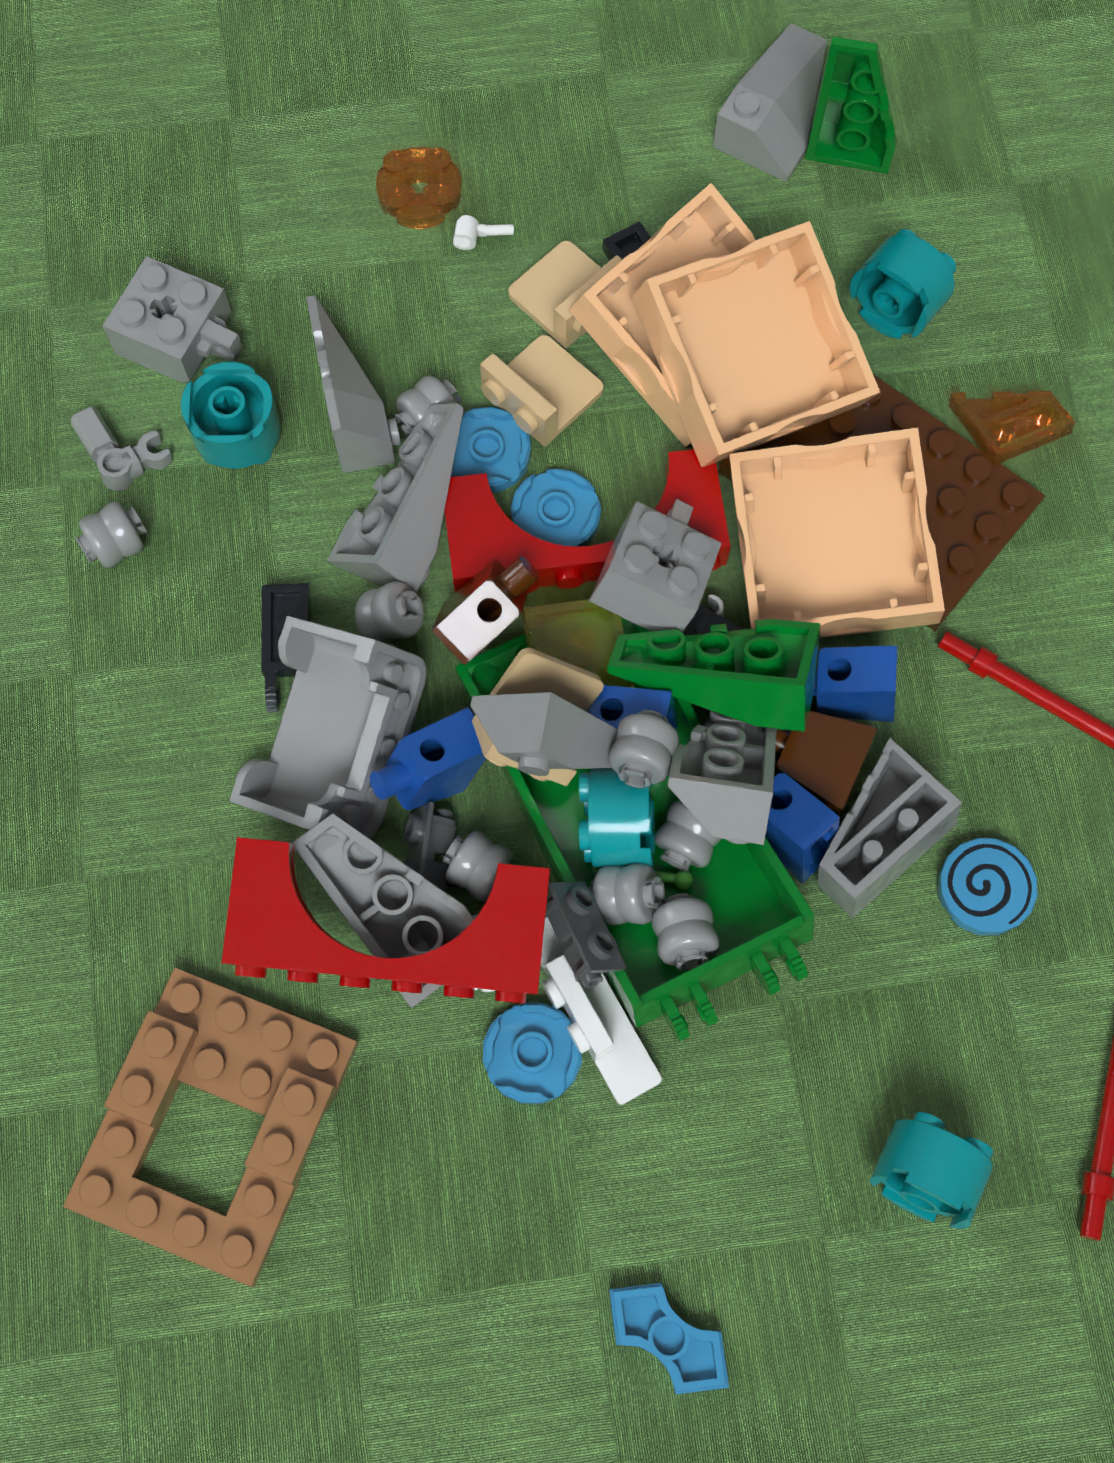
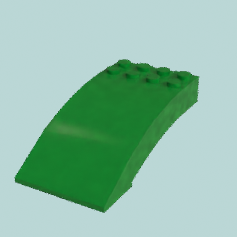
[454,603,815,1041]

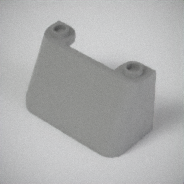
[230,616,426,839]

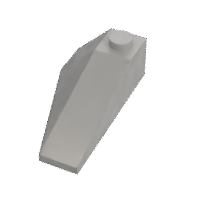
[713,23,827,182]
[327,403,464,592]
[470,692,617,776]
[668,711,777,845]

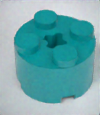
[850,229,957,339]
[181,362,281,469]
[579,768,655,867]
[870,1112,994,1229]

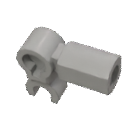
[71,407,172,491]

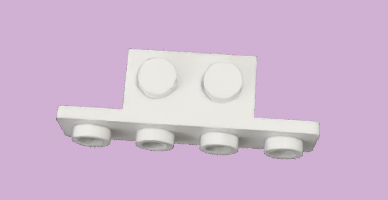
[541,917,662,1105]

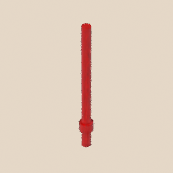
[937,631,1114,749]
[1079,1035,1114,1241]

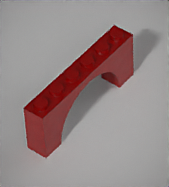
[445,449,731,594]
[221,837,550,1004]

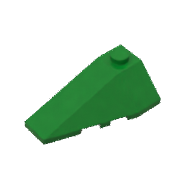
[805,36,897,174]
[607,619,820,732]

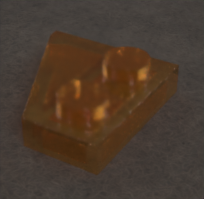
[949,391,1075,466]

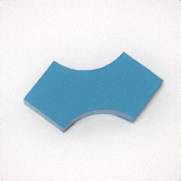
[609,1283,729,1394]

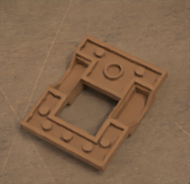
[63,968,359,1287]

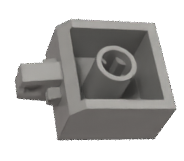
[102,256,243,383]
[589,499,722,632]

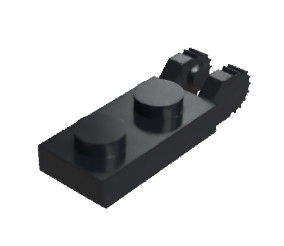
[261,583,311,712]

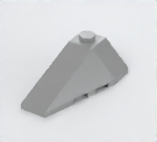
[306,295,401,473]
[291,813,474,1008]

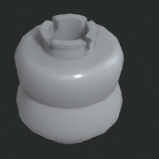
[394,375,461,436]
[75,501,148,568]
[355,581,423,644]
[608,710,679,788]
[654,800,721,872]
[442,831,514,902]
[589,863,665,925]
[651,893,720,972]

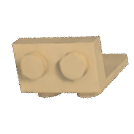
[508,241,622,349]
[480,335,604,447]
[472,648,604,786]

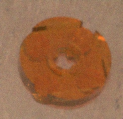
[376,147,462,229]

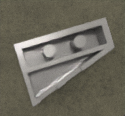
[818,738,962,919]

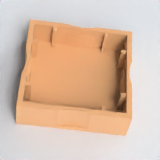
[569,183,755,447]
[631,221,880,468]
[729,428,945,639]

